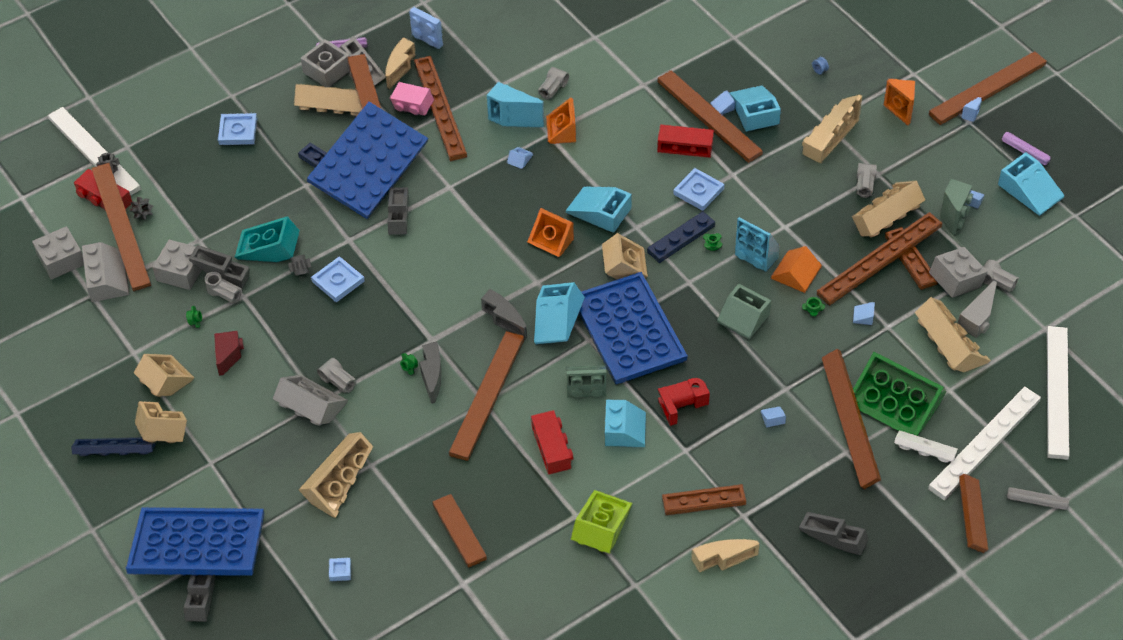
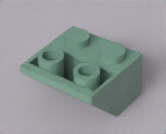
[940,179,974,235]
[717,284,771,340]
[566,365,606,398]

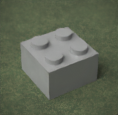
[301,39,350,87]
[32,226,84,280]
[153,240,202,290]
[929,247,988,298]

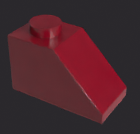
[214,331,244,376]

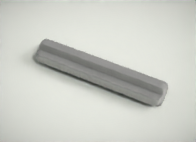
[1007,487,1069,510]

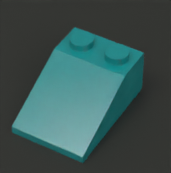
[235,216,300,262]

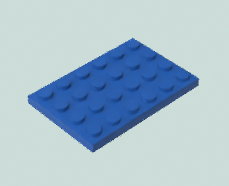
[307,102,428,219]
[579,272,687,384]
[126,507,264,575]

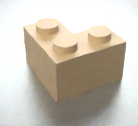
[135,401,187,443]

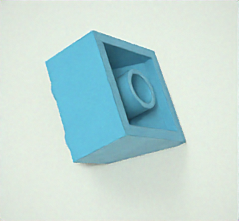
[605,400,646,447]

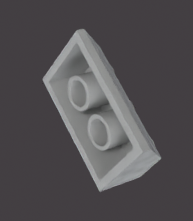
[82,242,129,302]
[273,375,348,426]

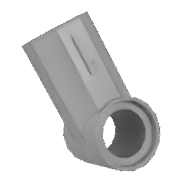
[538,67,569,100]
[857,163,877,198]
[983,260,1019,292]
[205,272,242,303]
[317,358,356,393]

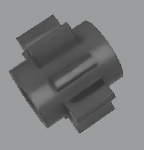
[96,153,120,173]
[129,197,154,220]
[288,254,312,276]

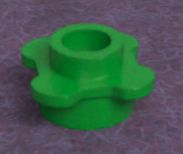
[703,233,723,251]
[802,297,825,317]
[186,306,203,328]
[400,353,418,375]

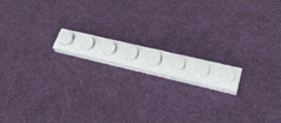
[928,387,1041,501]

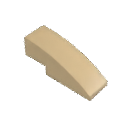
[386,38,416,89]
[691,539,759,573]

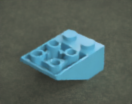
[487,82,544,127]
[729,86,781,131]
[998,152,1064,216]
[566,187,632,233]
[735,217,780,272]
[534,282,585,344]

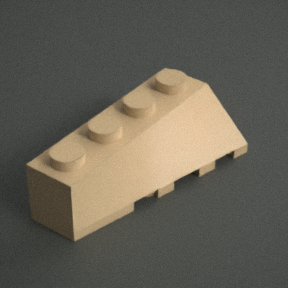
[294,84,362,116]
[802,95,862,164]
[852,181,925,238]
[915,297,991,372]
[299,432,373,518]

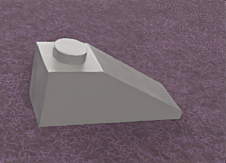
[340,37,386,86]
[958,280,997,338]

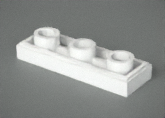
[894,430,958,462]

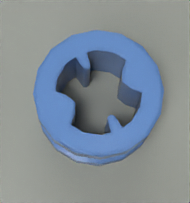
[812,57,829,74]

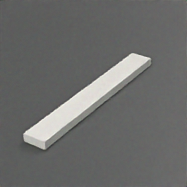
[48,107,141,195]
[1047,326,1069,460]

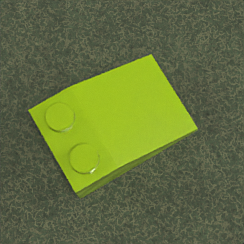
[571,490,632,553]

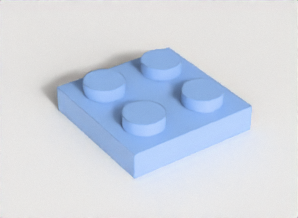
[409,7,443,49]
[218,113,257,145]
[673,168,724,211]
[311,256,365,302]

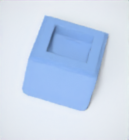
[710,91,735,115]
[962,97,982,122]
[507,147,533,169]
[968,190,984,209]
[853,302,875,325]
[761,406,786,428]

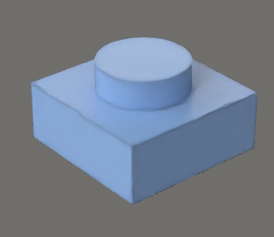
[329,558,351,581]

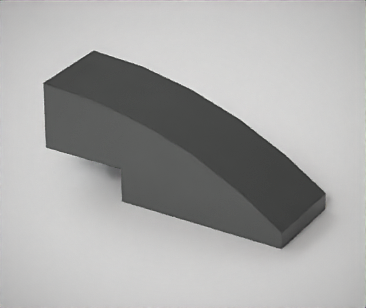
[387,187,408,235]
[189,245,250,289]
[481,289,527,340]
[420,341,442,403]
[799,512,869,555]
[184,575,216,621]

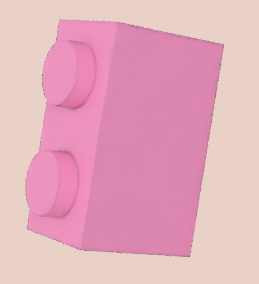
[390,82,434,116]

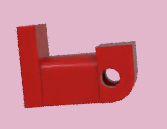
[658,378,710,426]

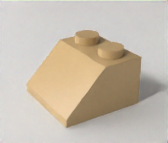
[602,233,648,280]
[134,354,194,397]

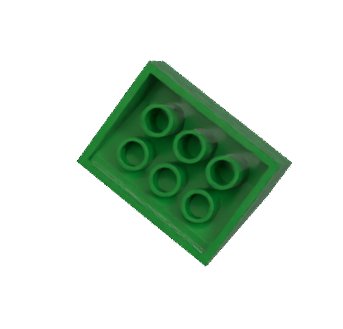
[853,352,947,436]

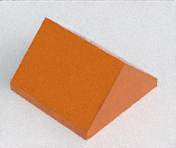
[883,79,915,125]
[546,97,576,144]
[527,208,574,257]
[771,246,822,293]

